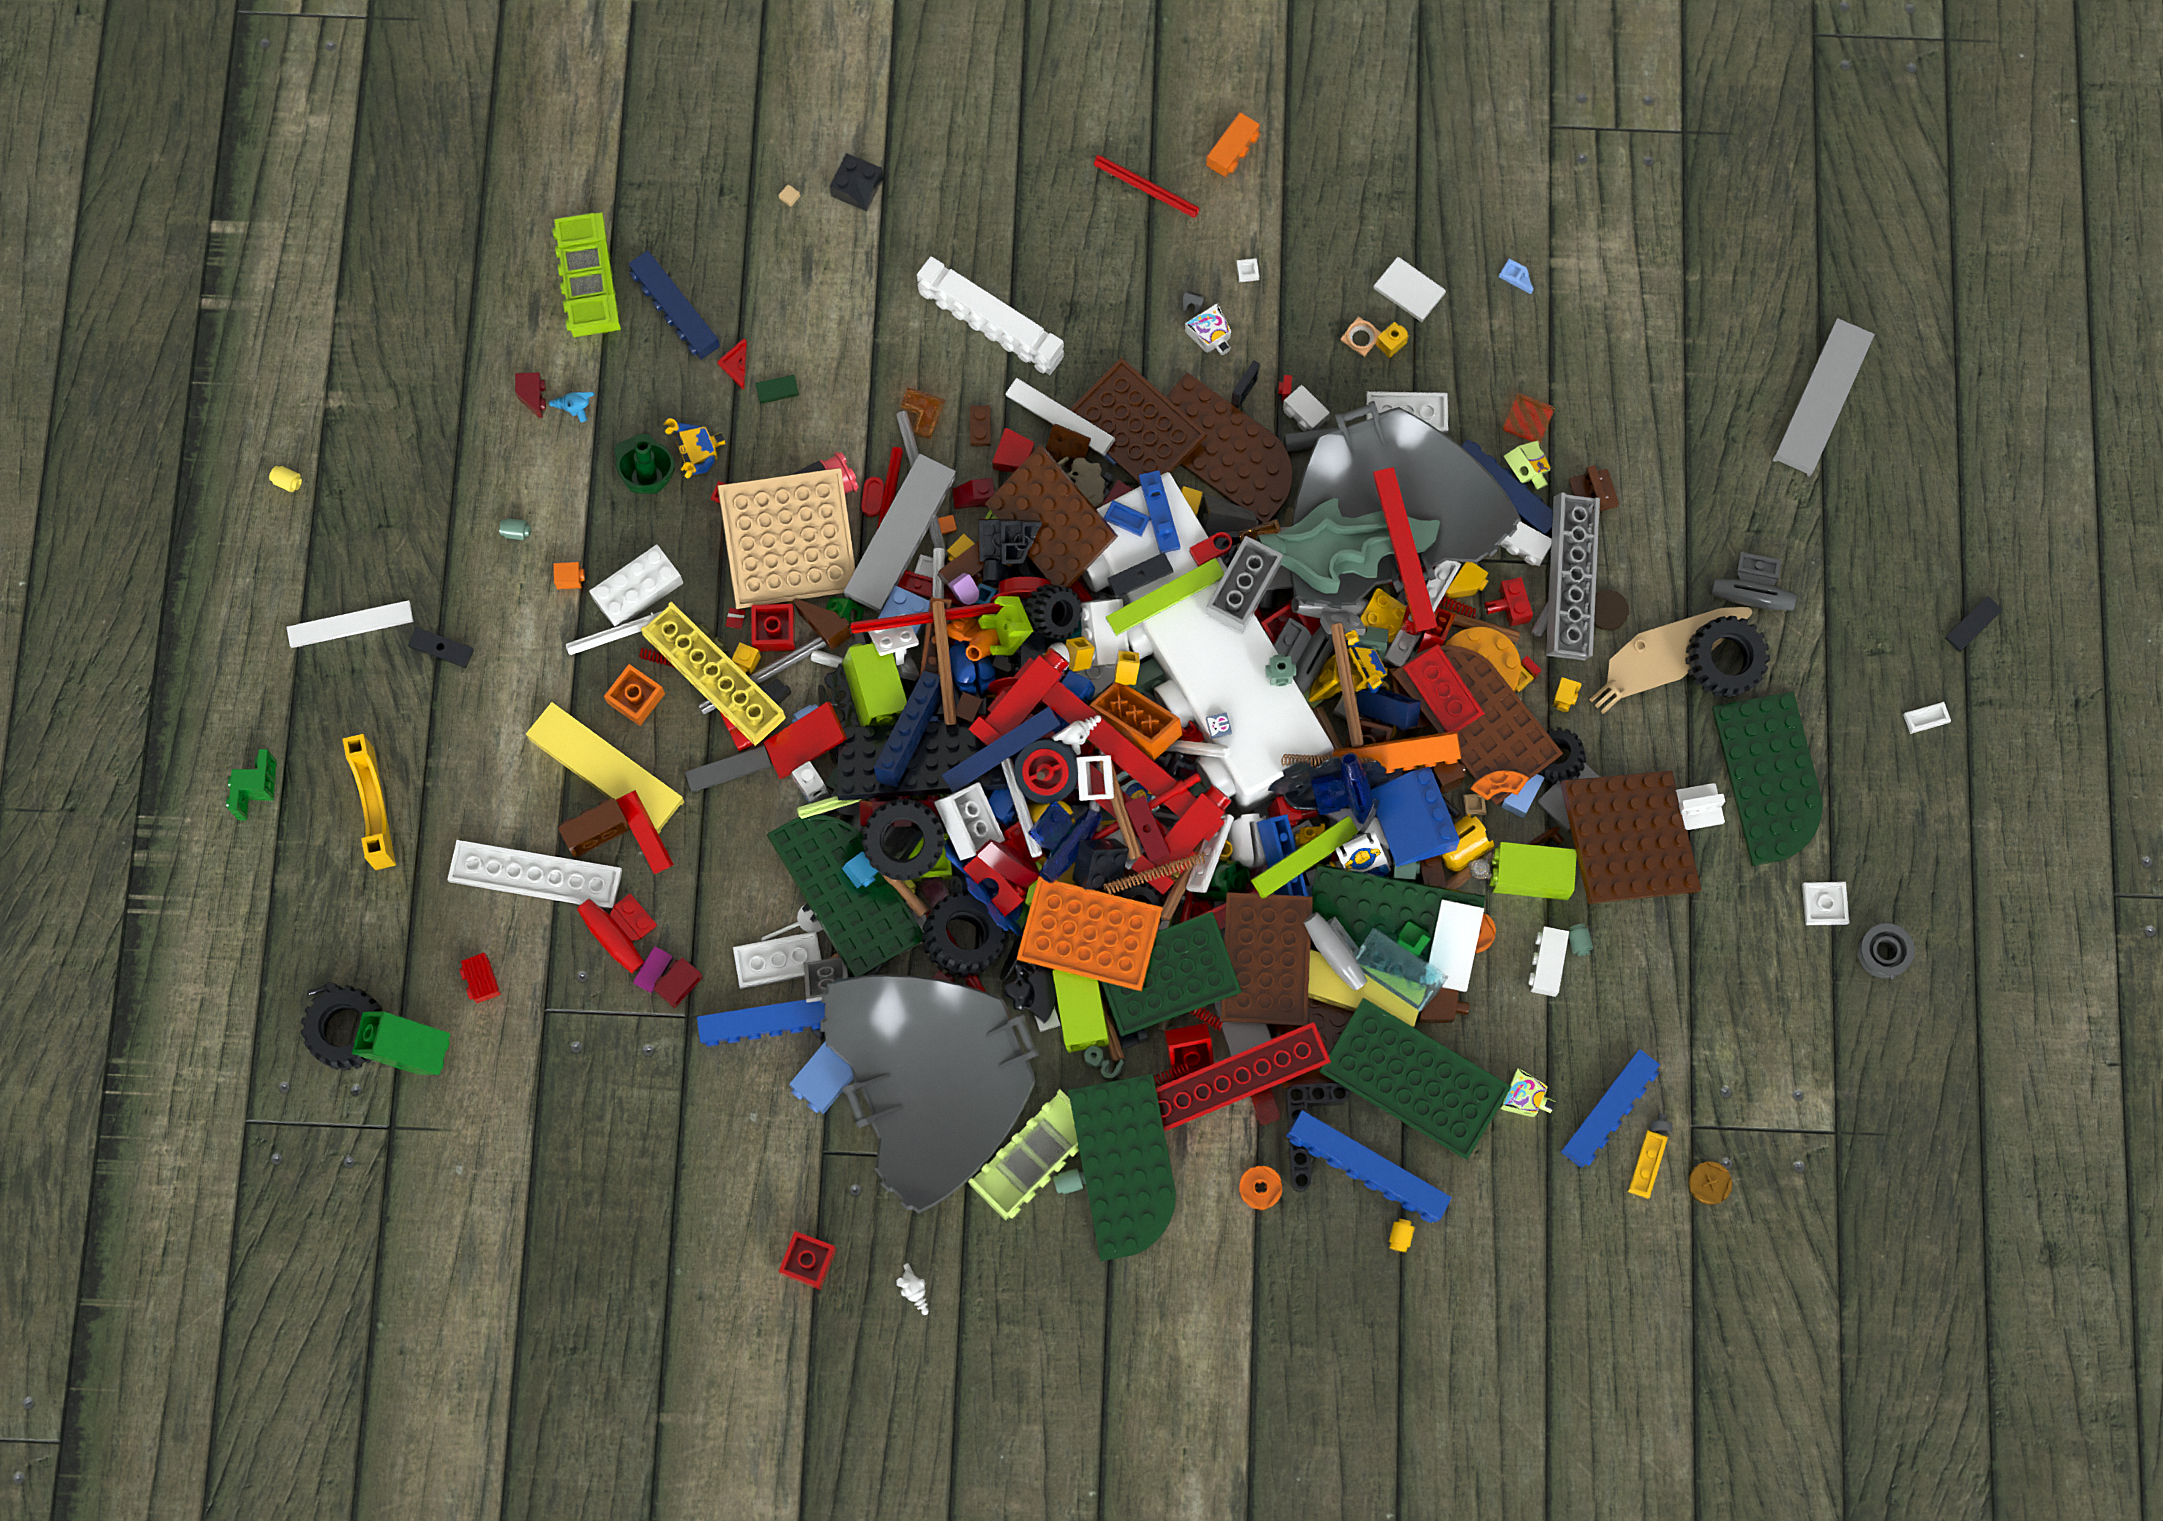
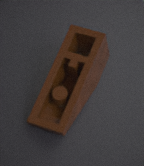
[793,599,852,650]

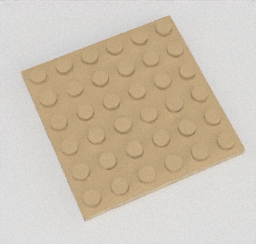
[717,468,855,609]

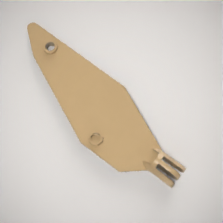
[1589,607,1752,714]

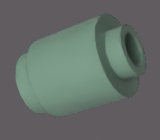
[500,518,531,541]
[1568,924,1593,957]
[1053,1168,1086,1194]

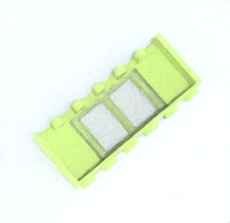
[969,1089,1079,1220]

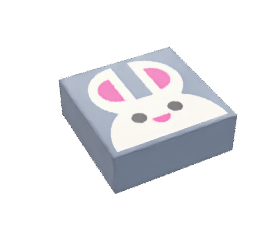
[1206,712,1232,739]

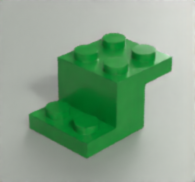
[226,749,277,820]

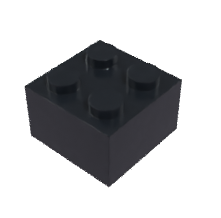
[1072,838,1129,890]

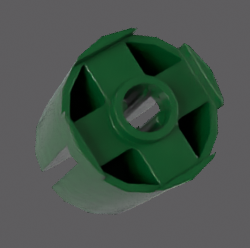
[1192,859,1250,902]

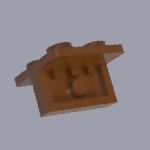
[1046,423,1091,469]
[1569,465,1619,513]

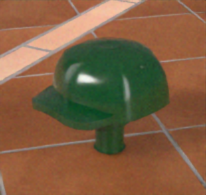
[614,434,675,494]

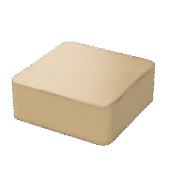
[779,185,800,206]

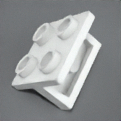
[868,614,919,666]
[1676,783,1725,830]

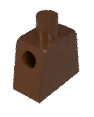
[1418,983,1469,1023]

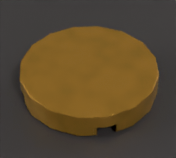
[1688,1161,1732,1205]

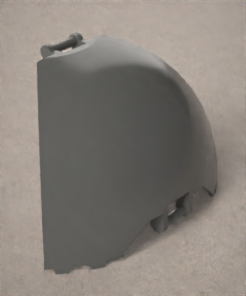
[1290,401,1521,609]
[820,974,1040,1214]

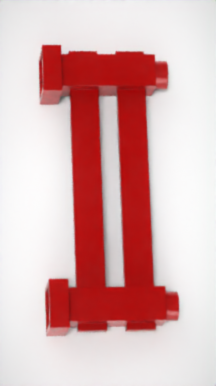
[969,647,1231,895]

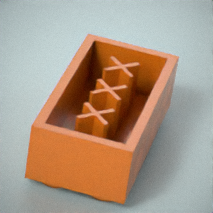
[1089,683,1182,760]

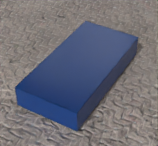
[1104,500,1150,537]

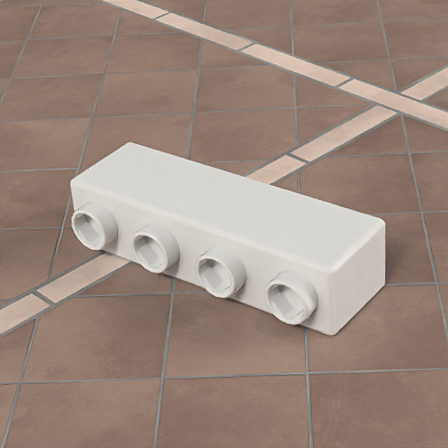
[1082,472,1334,813]

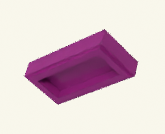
[633,946,674,994]

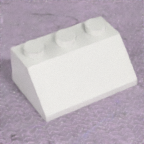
[1079,599,1130,665]
[934,782,1005,860]

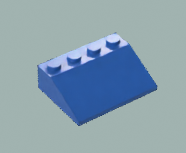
[1368,767,1460,867]

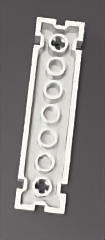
[917,256,1064,375]

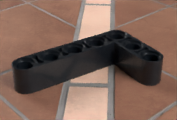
[1286,1083,1350,1192]

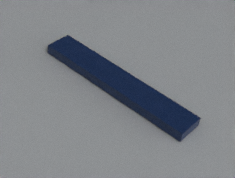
[942,706,1061,793]

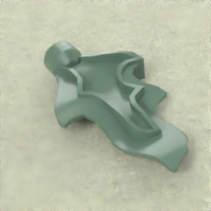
[1256,498,1440,594]

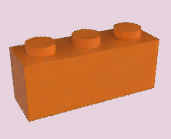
[1206,112,1260,178]

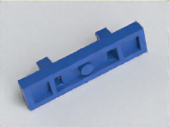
[1139,470,1181,554]

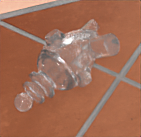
[1468,852,1494,882]

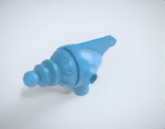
[549,392,595,423]

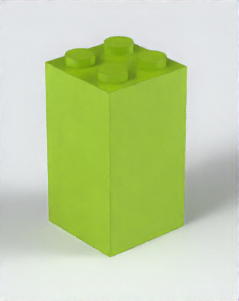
[842,641,907,727]
[1489,842,1577,900]
[1053,970,1110,1053]

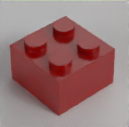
[751,604,795,652]
[1164,1023,1214,1080]
[778,1231,837,1290]

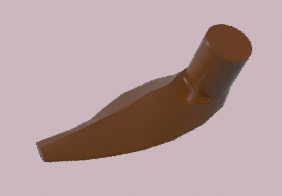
[1528,827,1564,846]

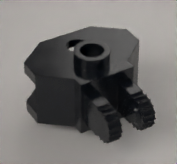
[1153,751,1197,781]

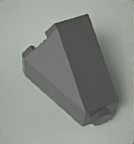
[1197,494,1258,545]

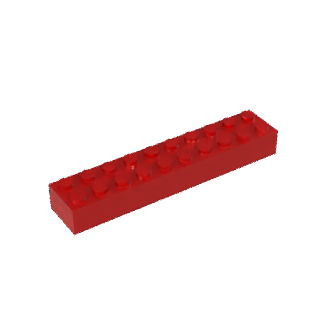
[1156,1022,1331,1132]

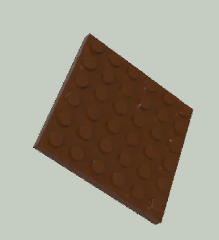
[1560,771,1701,904]

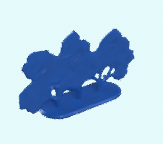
[944,839,1023,937]

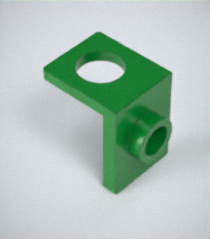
[826,597,865,624]

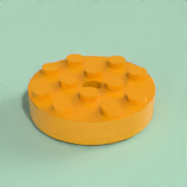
[1444,627,1521,692]

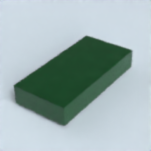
[755,374,799,404]

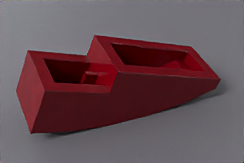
[976,839,1041,889]

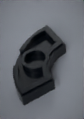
[1027,966,1056,1024]

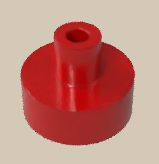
[1191,900,1213,918]

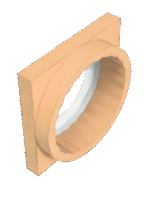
[1340,317,1381,357]

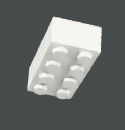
[589,545,683,627]

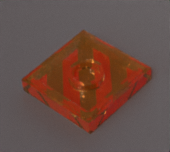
[1502,393,1555,443]

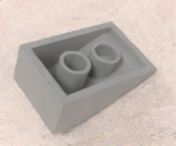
[804,957,849,1003]

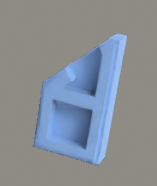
[1499,259,1533,294]

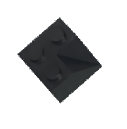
[829,153,883,211]

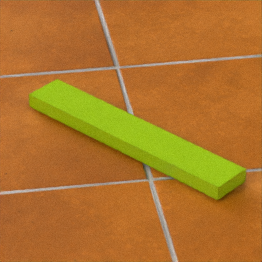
[1106,558,1225,636]
[1251,816,1358,898]

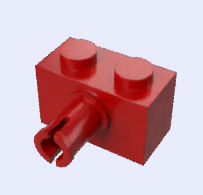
[1484,577,1533,627]
[1267,796,1317,829]

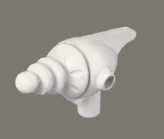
[1052,715,1101,755]
[897,1263,929,1315]

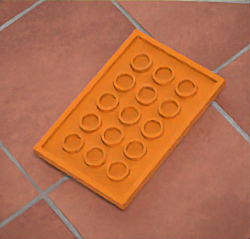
[1017,877,1163,992]

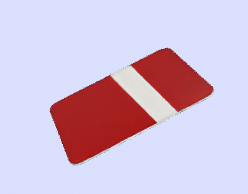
[725,607,746,629]

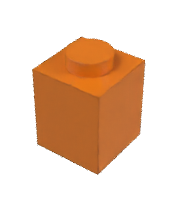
[554,562,585,589]

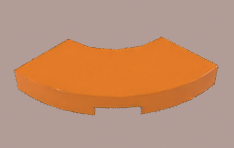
[1470,770,1529,801]

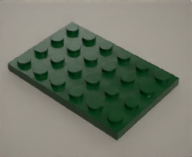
[1101,911,1243,1036]

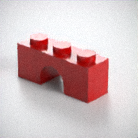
[963,856,1027,916]

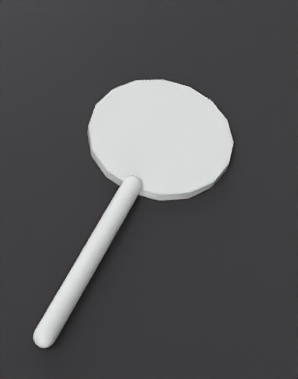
[761,906,823,941]

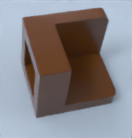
[955,692,983,724]

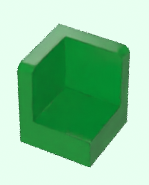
[1397,921,1430,956]

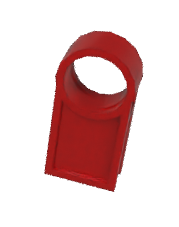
[1189,532,1232,567]

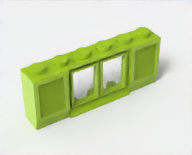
[552,213,621,337]

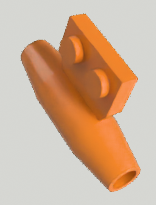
[946,617,1001,661]

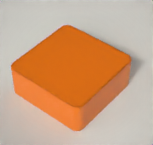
[938,515,957,535]

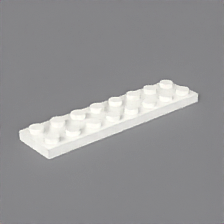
[448,840,622,910]

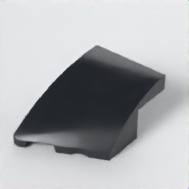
[978,519,1042,564]

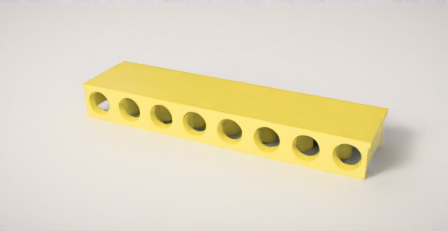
[641,602,786,746]
[526,702,684,835]
[1308,949,1426,1027]

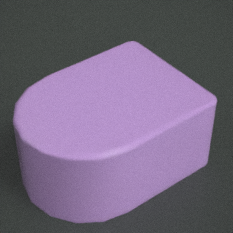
[948,573,979,605]

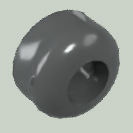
[1857,922,1915,980]

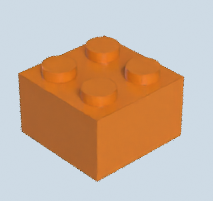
[604,664,665,726]

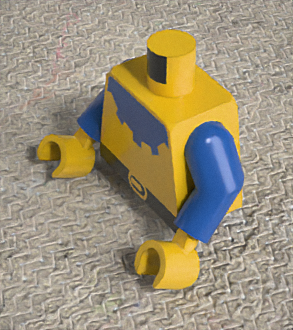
[664,418,726,478]
[1345,629,1388,693]

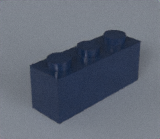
[1357,688,1421,730]

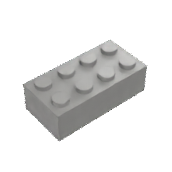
[1205,536,1283,633]

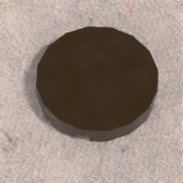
[1588,590,1629,631]

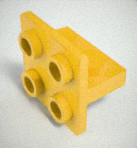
[1360,588,1406,644]

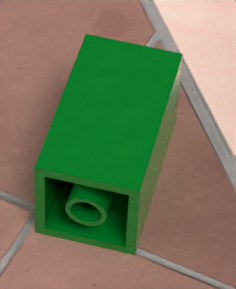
[352,1012,451,1075]

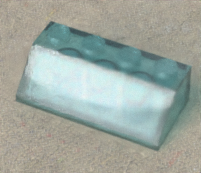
[1355,928,1449,1012]

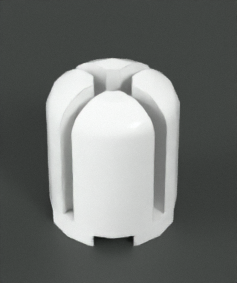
[1226,814,1267,870]

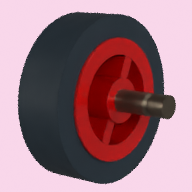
[1014,738,1078,804]

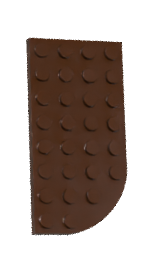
[1166,372,1292,527]
[1392,645,1563,805]

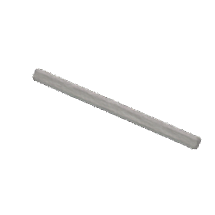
[897,411,948,559]
[699,636,827,714]

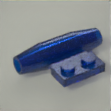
[1311,753,1373,824]
[1028,801,1102,883]

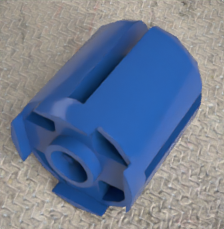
[949,640,995,696]

